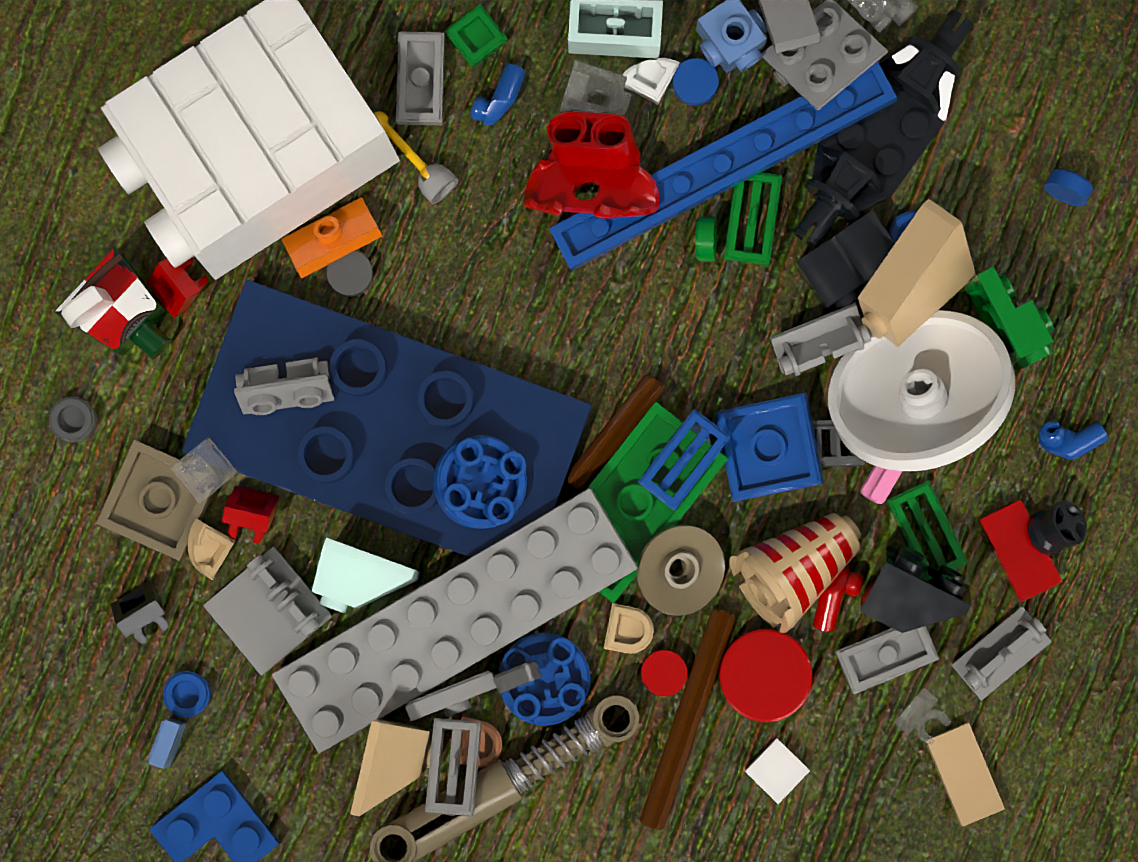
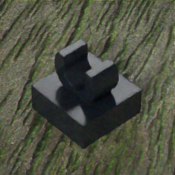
[110,580,168,644]

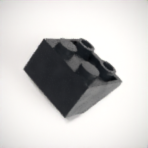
[860,544,971,633]

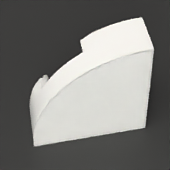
[618,58,680,105]

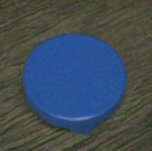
[433,435,527,529]
[499,633,590,726]

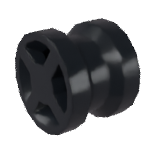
[1027,501,1087,555]

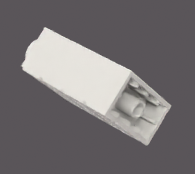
[98,0,400,280]

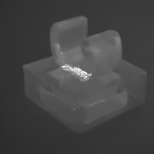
[170,437,238,504]
[894,688,951,746]

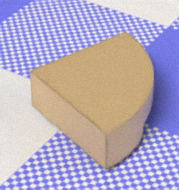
[188,518,235,580]

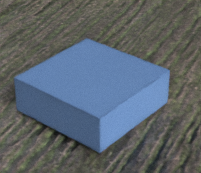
[148,718,187,769]

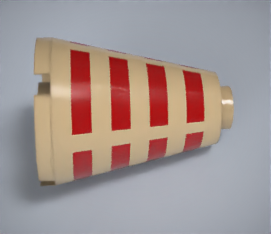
[730,513,861,633]

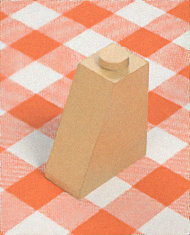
[858,199,976,347]

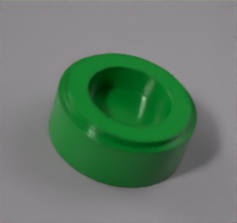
[695,216,717,262]

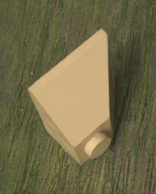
[350,718,432,816]

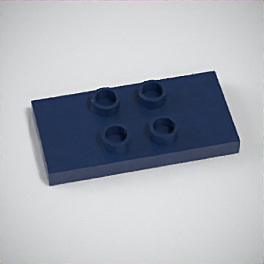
[182,279,592,557]

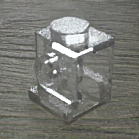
[559,61,632,118]

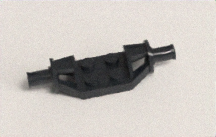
[792,10,974,249]

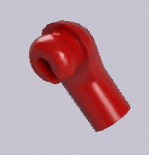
[812,567,863,632]

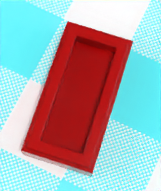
[978,499,1063,602]

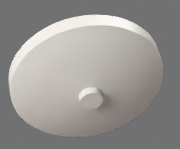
[828,310,1015,471]

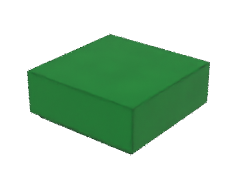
[444,4,508,70]

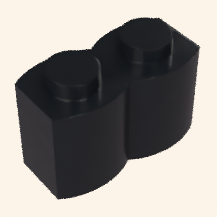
[795,211,895,311]

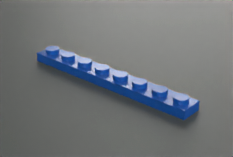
[549,61,897,271]

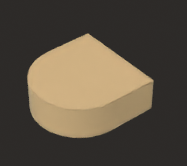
[603,603,654,654]

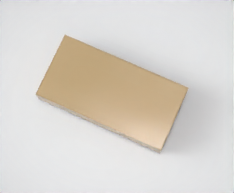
[925,722,1005,827]

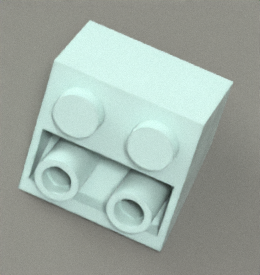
[568,0,663,58]

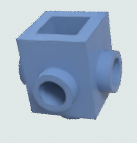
[696,0,768,74]

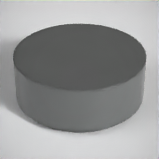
[327,251,374,297]
[49,397,97,443]
[493,660,542,694]

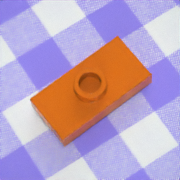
[281,197,382,279]

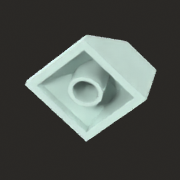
[311,538,421,613]

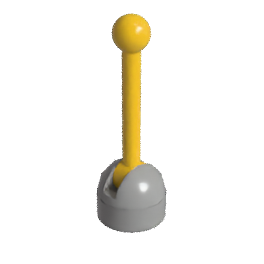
[373,111,459,204]

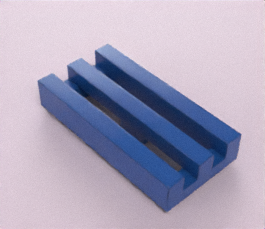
[638,409,731,511]

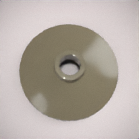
[637,525,725,616]

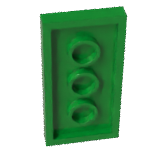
[587,402,728,604]

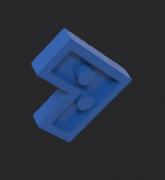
[149,770,281,862]

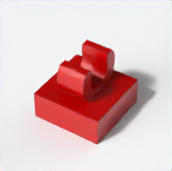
[146,258,209,318]
[222,485,279,544]

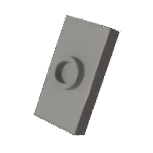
[396,32,445,126]
[835,626,939,694]
[405,670,496,721]

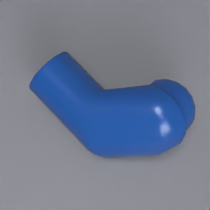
[470,64,525,126]
[1038,421,1108,460]

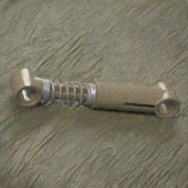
[370,694,639,862]

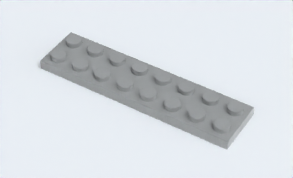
[272,487,638,754]

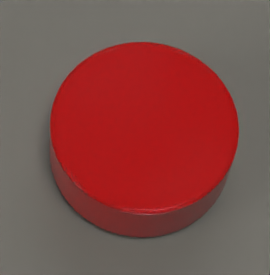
[641,650,687,697]

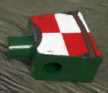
[54,247,171,360]

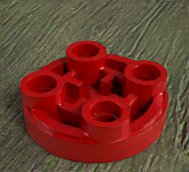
[719,629,812,722]

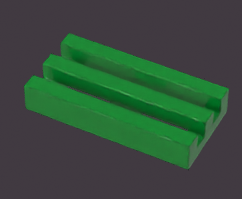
[723,172,782,267]
[886,480,969,580]

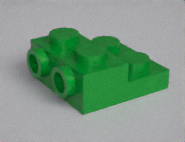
[964,267,1054,370]

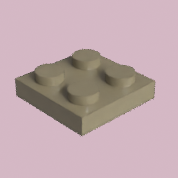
[96,440,220,561]

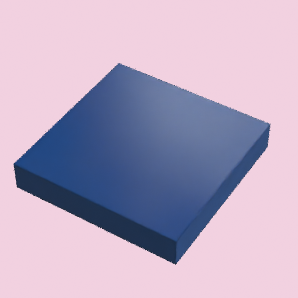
[715,393,825,502]

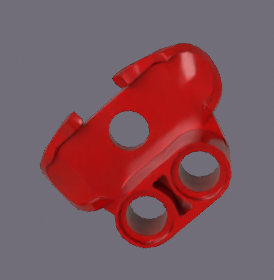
[522,111,660,219]

